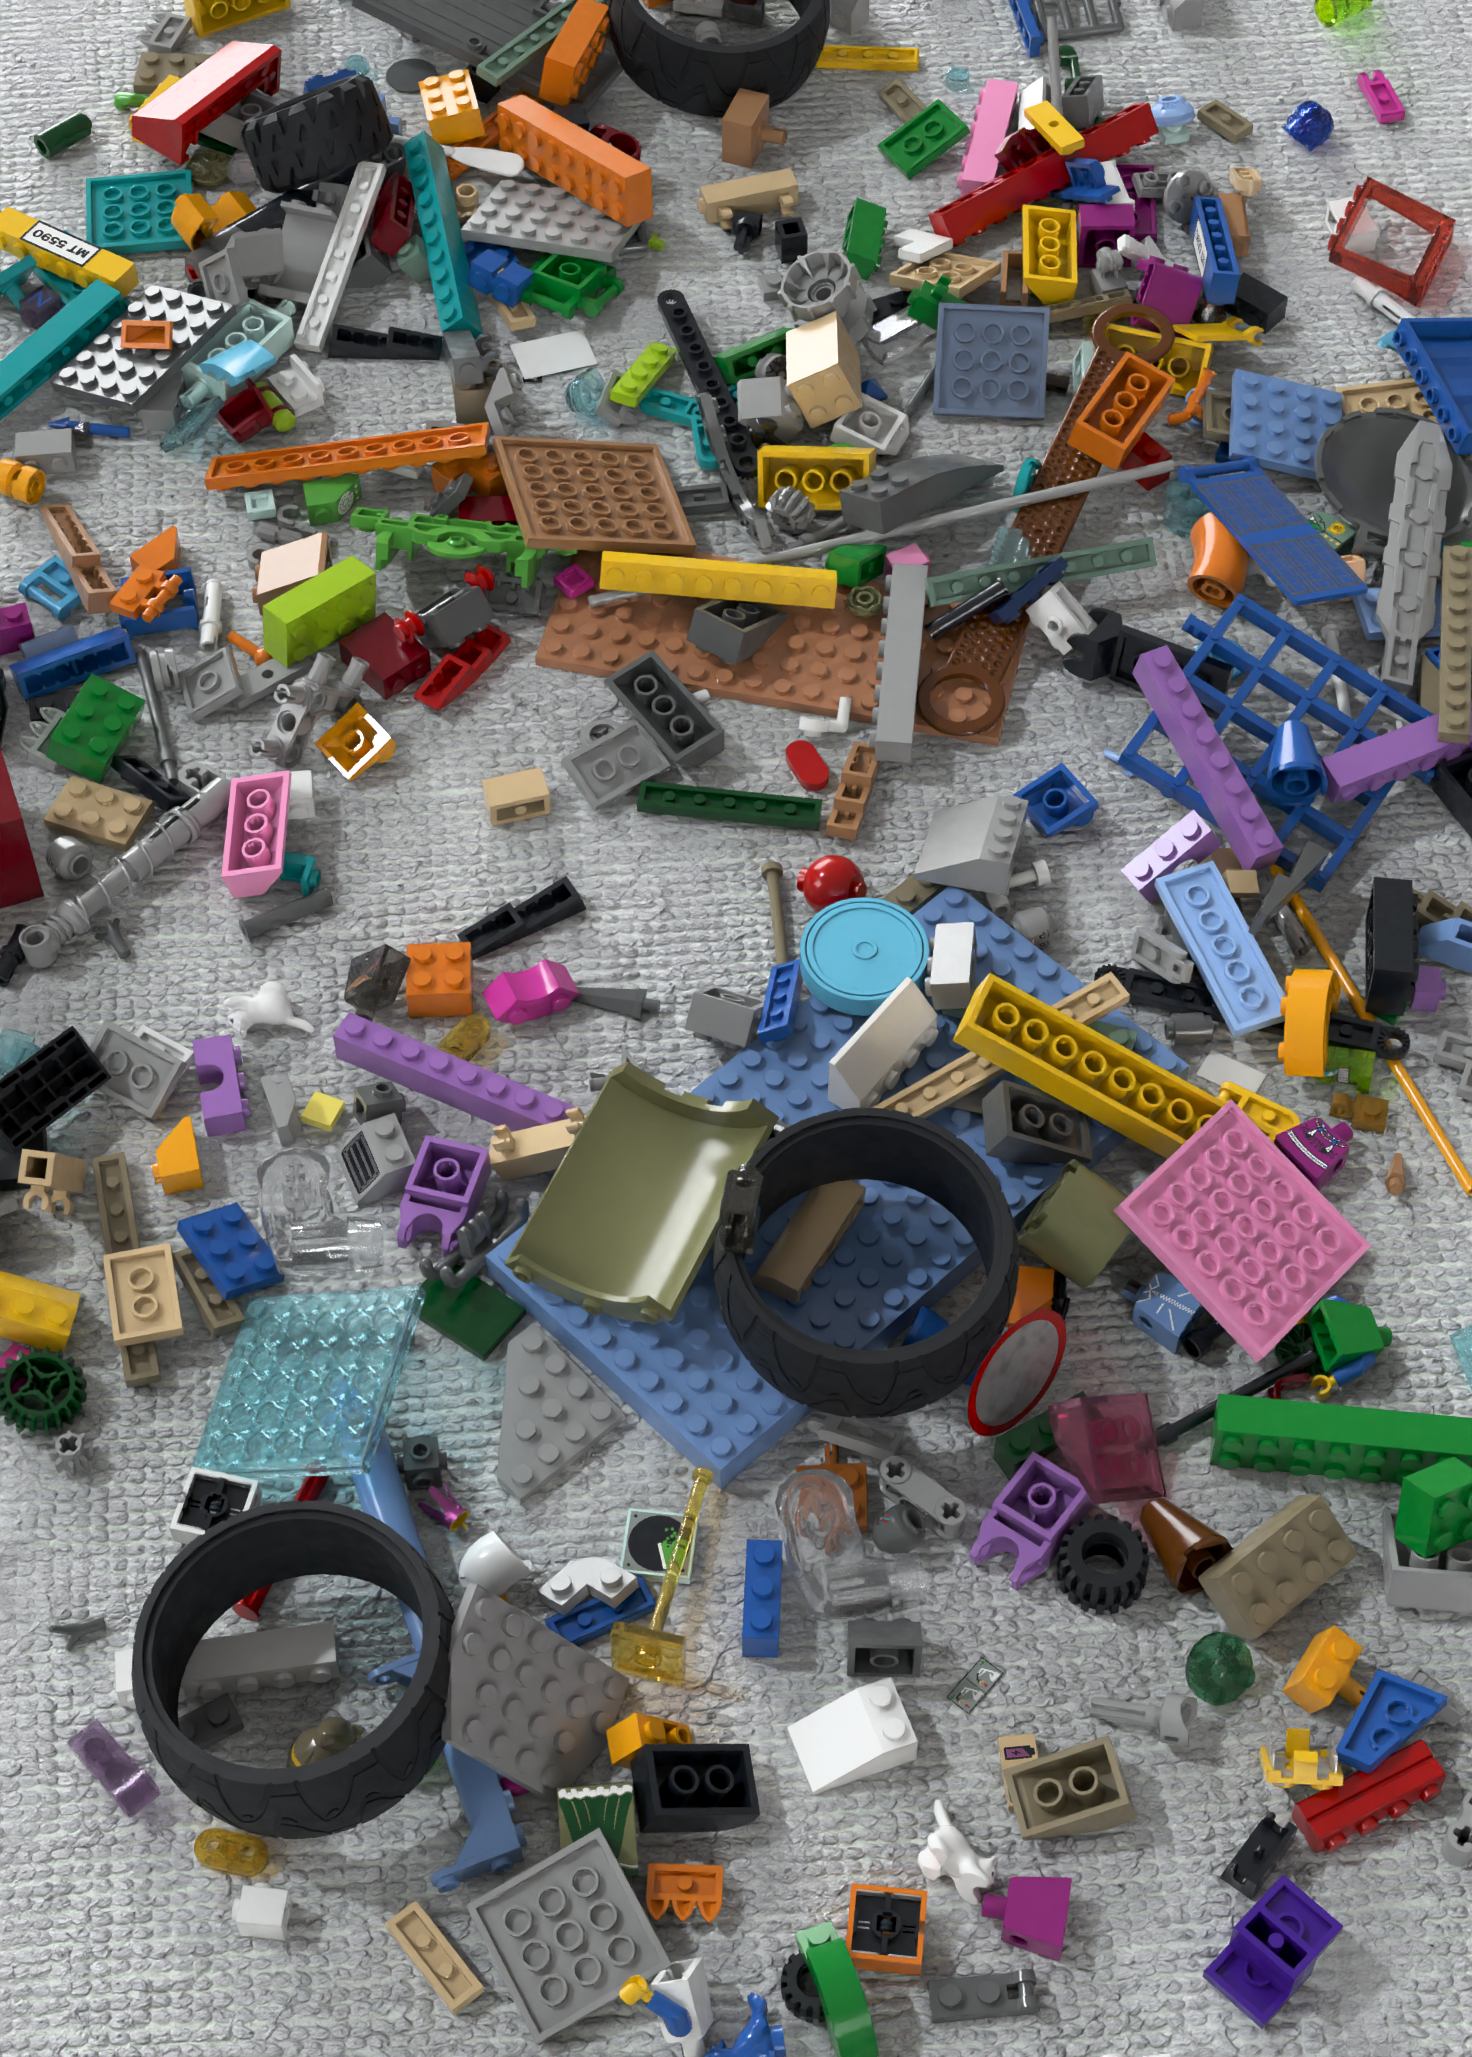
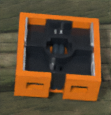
[846,1883,928,1976]

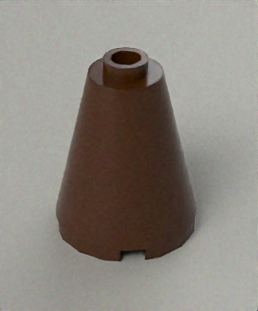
[1140,1498,1233,1595]

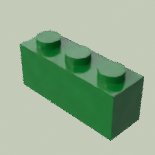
[841,198,888,281]
[713,327,795,385]

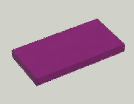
[1116,165,1157,243]

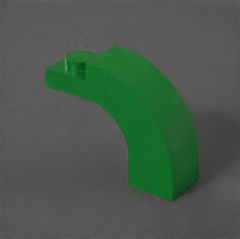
[795,1920,879,2057]

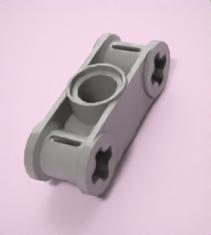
[879,1455,967,1541]

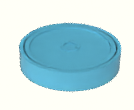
[800,898,929,1016]

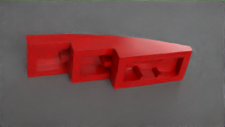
[413,623,511,712]

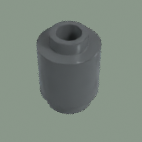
[1164,1012,1213,1046]

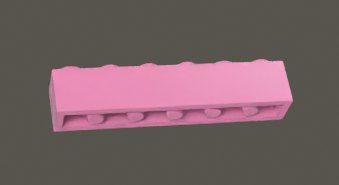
[957,79,1018,197]

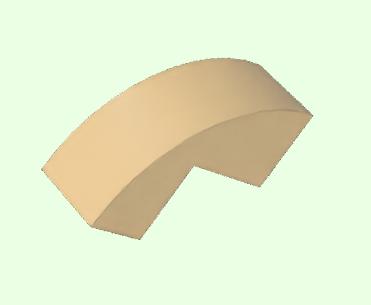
[1199,848,1259,898]

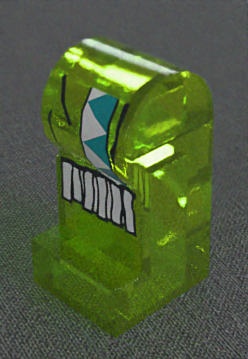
[1314,1046,1376,1095]

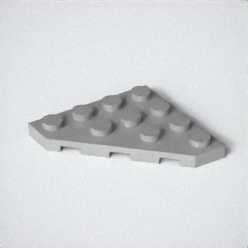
[497,1322,625,1505]

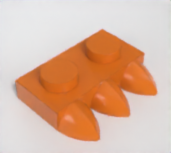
[646,1863,724,1923]

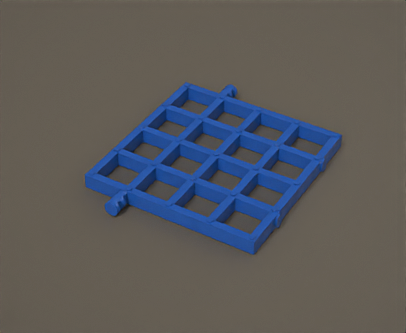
[1117,593,1437,893]

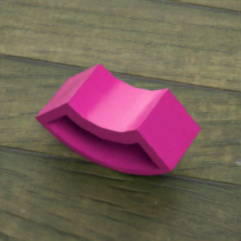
[482,959,580,1025]

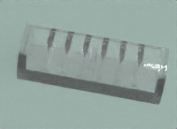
[861,296,965,367]

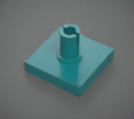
[0,254,37,314]

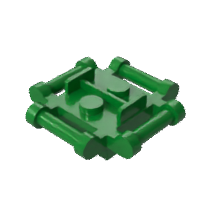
[521,252,625,320]

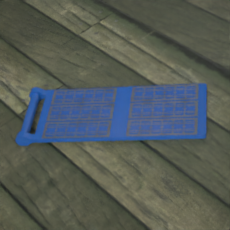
[1177,456,1368,606]

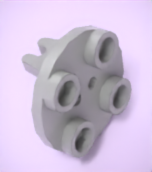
[1163,170,1213,224]

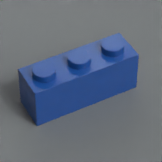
[742,1539,783,1658]

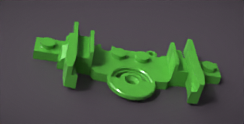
[350,507,579,588]

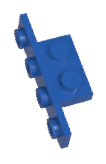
[1049,157,1121,204]

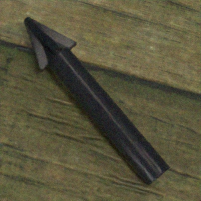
[1051,1268,1071,1321]

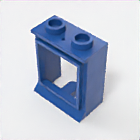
[117,567,199,640]

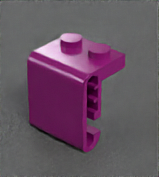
[1130,255,1203,338]

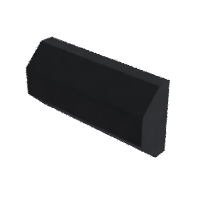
[0,1026,112,1154]

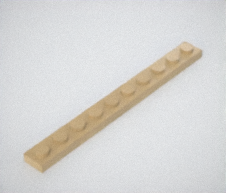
[872,972,1130,1119]

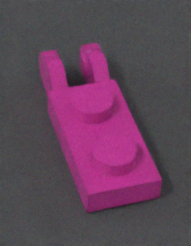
[1357,70,1405,124]

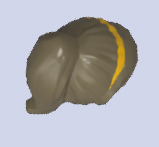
[287,1716,363,1768]

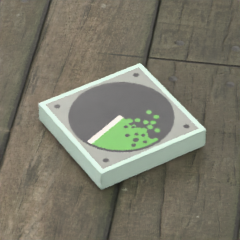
[620,1508,699,1584]

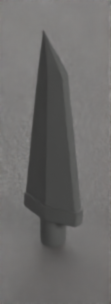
[572,987,661,1020]

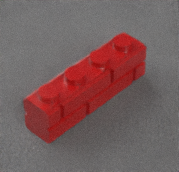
[1292,1739,1446,1853]

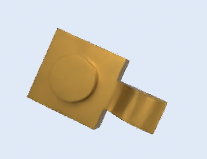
[1329,1093,1389,1134]

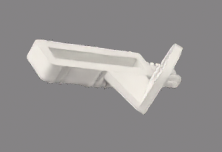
[1117,234,1173,267]

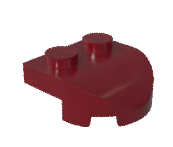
[994,127,1051,172]

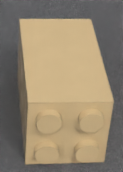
[786,311,862,429]

